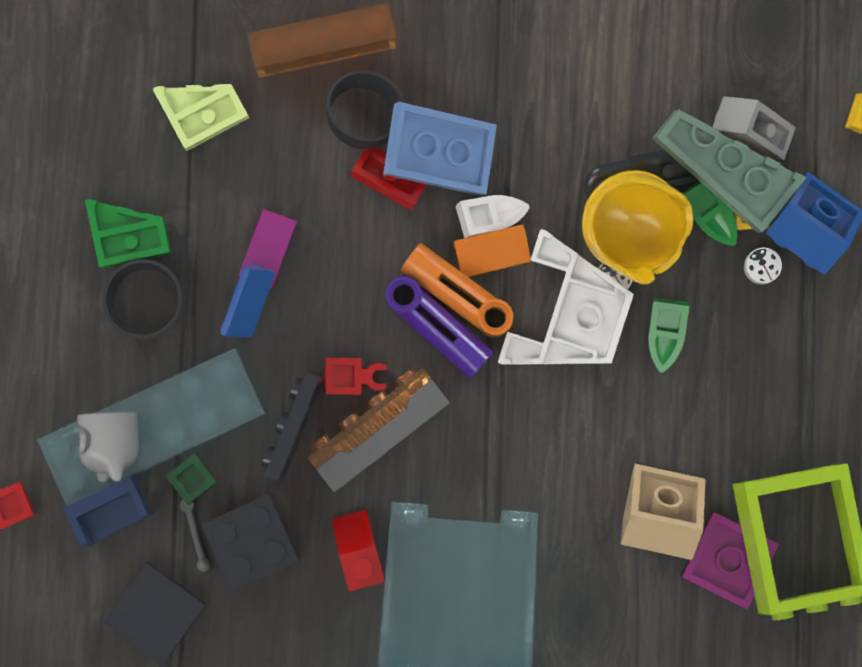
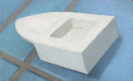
[455,195,529,238]

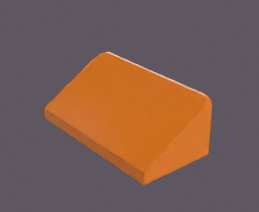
[453,224,531,277]

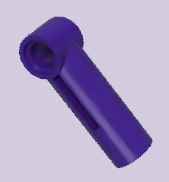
[385,276,494,379]

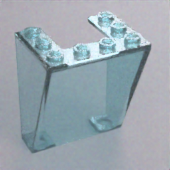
[378,502,538,667]

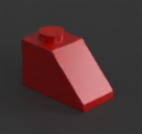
[332,509,386,592]

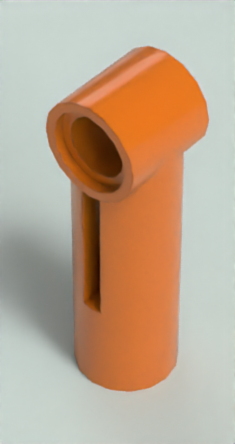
[400,243,513,338]

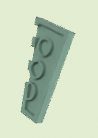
[652,109,807,233]

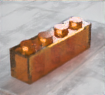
[247,3,397,78]

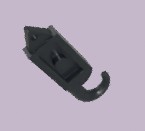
[584,149,699,198]

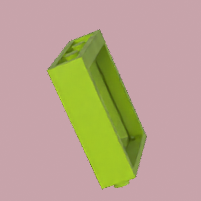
[733,463,862,620]

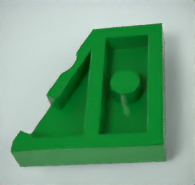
[85,199,172,269]

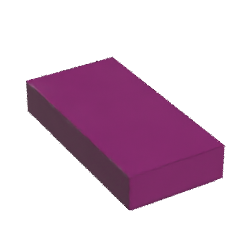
[238,209,298,289]

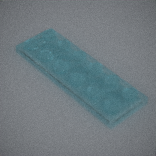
[37,348,266,506]

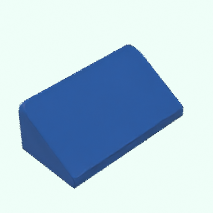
[220,262,275,337]

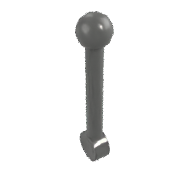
[180,500,211,572]

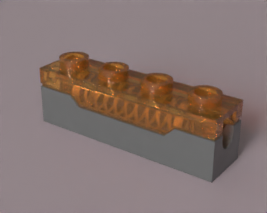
[307,368,450,493]

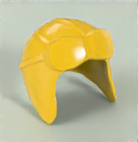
[582,170,693,284]

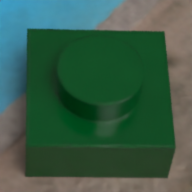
[166,453,218,505]

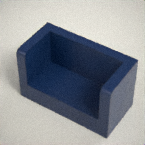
[63,475,153,547]

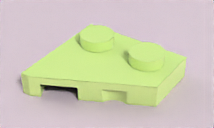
[153,84,249,151]

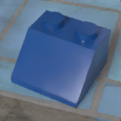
[766,171,862,275]

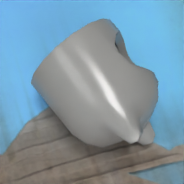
[77,413,139,482]

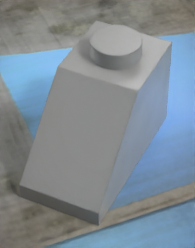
[713,96,796,160]

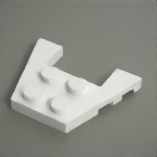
[498,229,634,365]

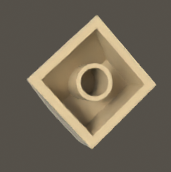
[621,464,705,560]

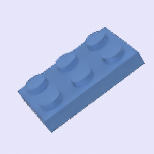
[383,102,497,196]

